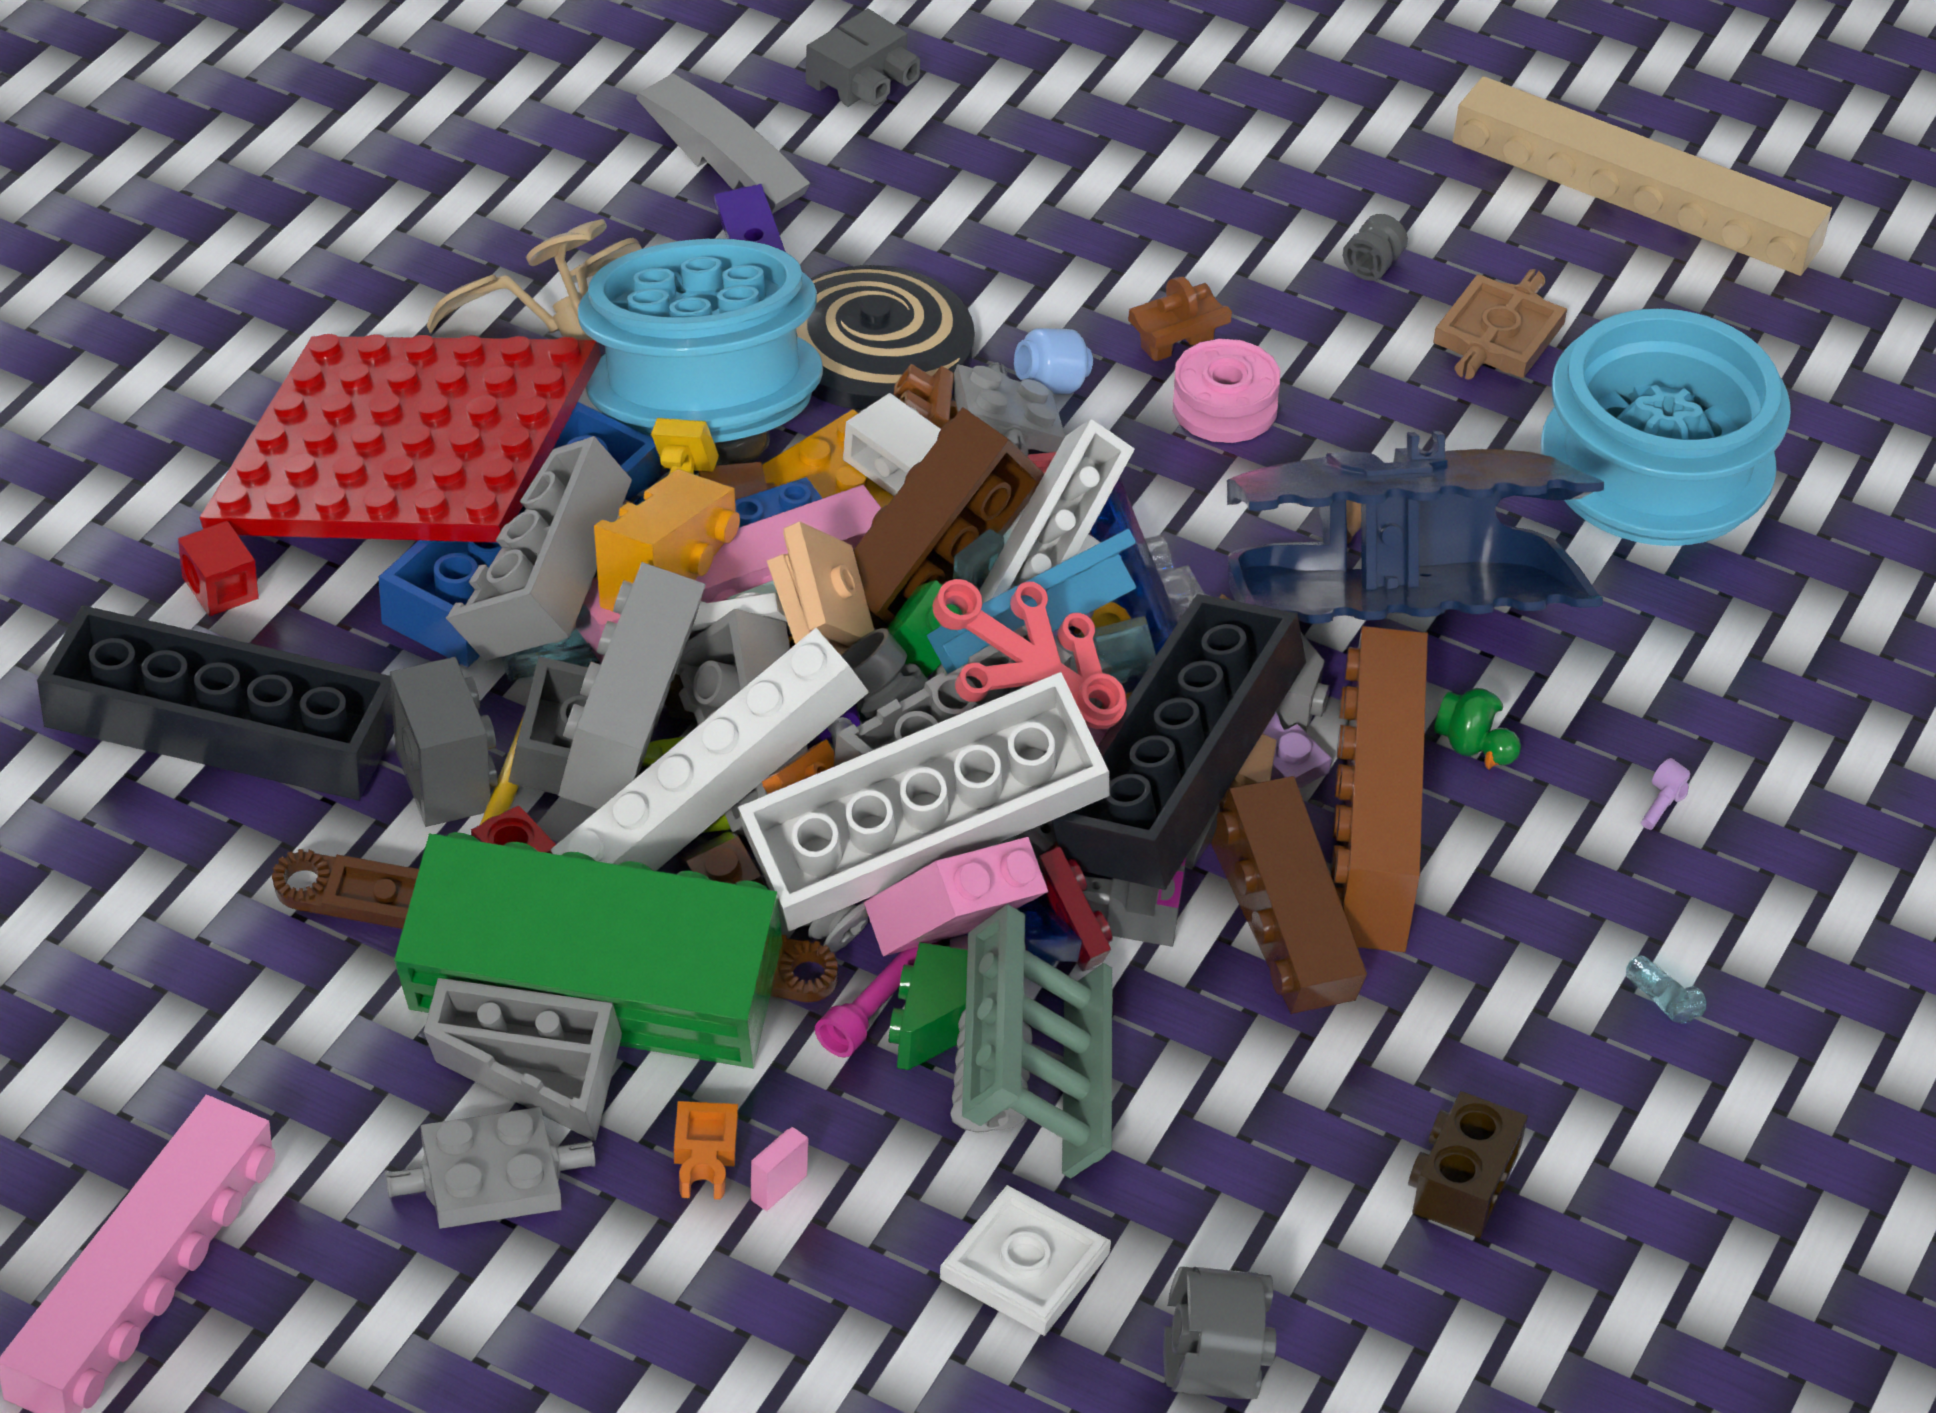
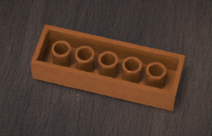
[1330,626,1428,953]

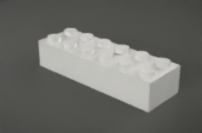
[738,672,1109,932]

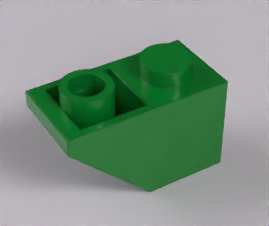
[888,942,968,1070]

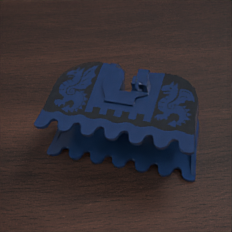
[1227,431,1604,624]

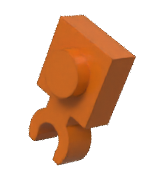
[674,1101,738,1200]

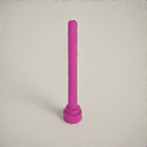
[815,940,943,1058]

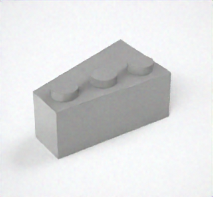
[424,978,622,1142]

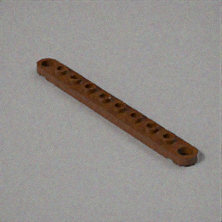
[272,849,838,1002]

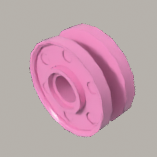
[1172,339,1280,443]

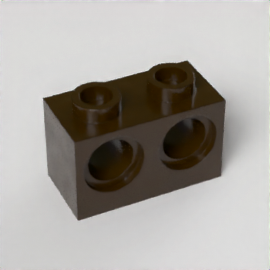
[1408,1091,1528,1238]

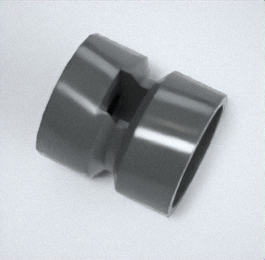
[841,628,929,720]

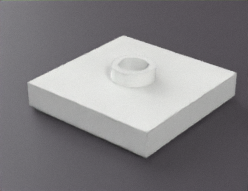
[940,1185,1111,1336]

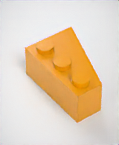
[594,469,740,611]

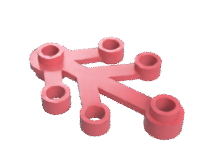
[933,579,1127,729]

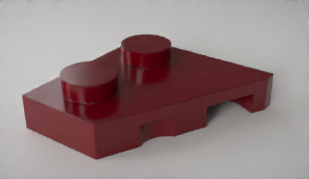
[1037,847,1113,972]

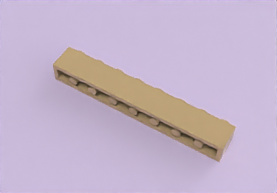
[1453,76,1832,276]

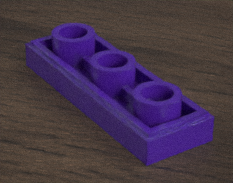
[714,184,786,252]

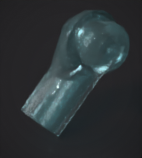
[1626,955,1707,1024]

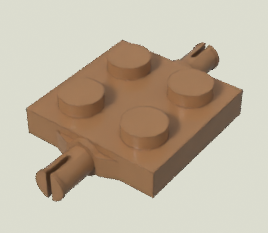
[1433,269,1567,380]

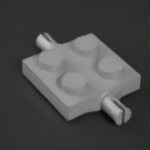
[952,362,1065,457]
[385,1107,595,1229]

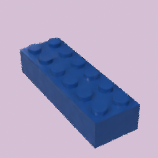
[378,402,661,668]

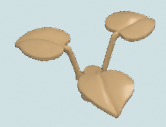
[427,219,642,340]

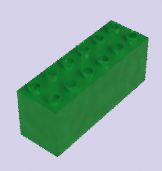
[394,832,783,1069]

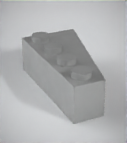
[558,562,706,809]
[676,609,808,836]

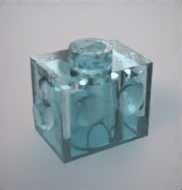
[1074,616,1156,685]

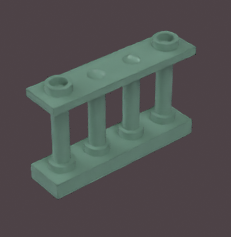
[962,904,1113,1179]

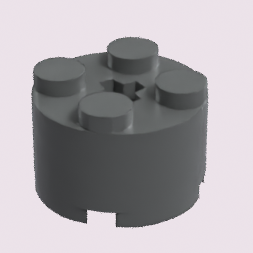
[1163,1267,1276,1399]

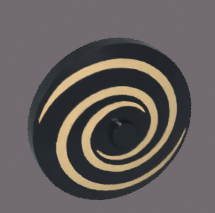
[796,265,975,410]

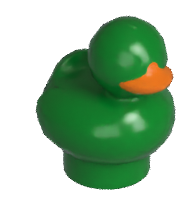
[1435,688,1521,770]

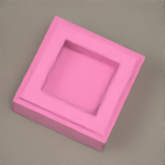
[751,1127,808,1211]

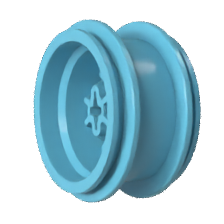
[577,239,823,443]
[1540,309,1791,546]

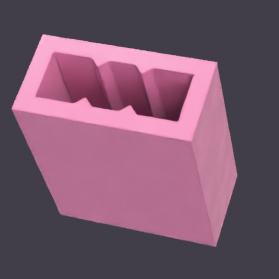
[864,837,1048,957]

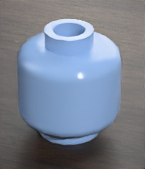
[1014,328,1093,394]

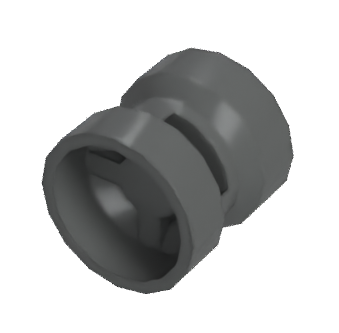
[1342,214,1408,281]

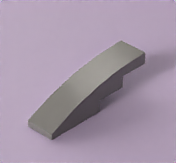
[636,73,810,214]

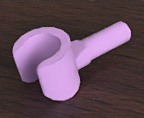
[1641,758,1690,830]

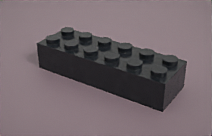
[1052,594,1306,890]
[37,605,394,801]

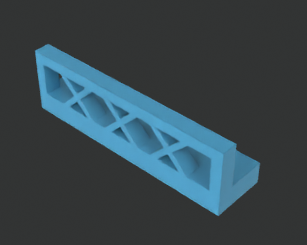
[927,528,1137,674]

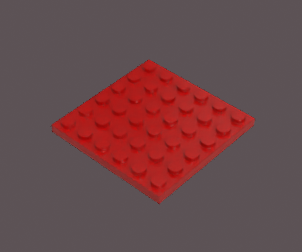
[199,334,601,542]

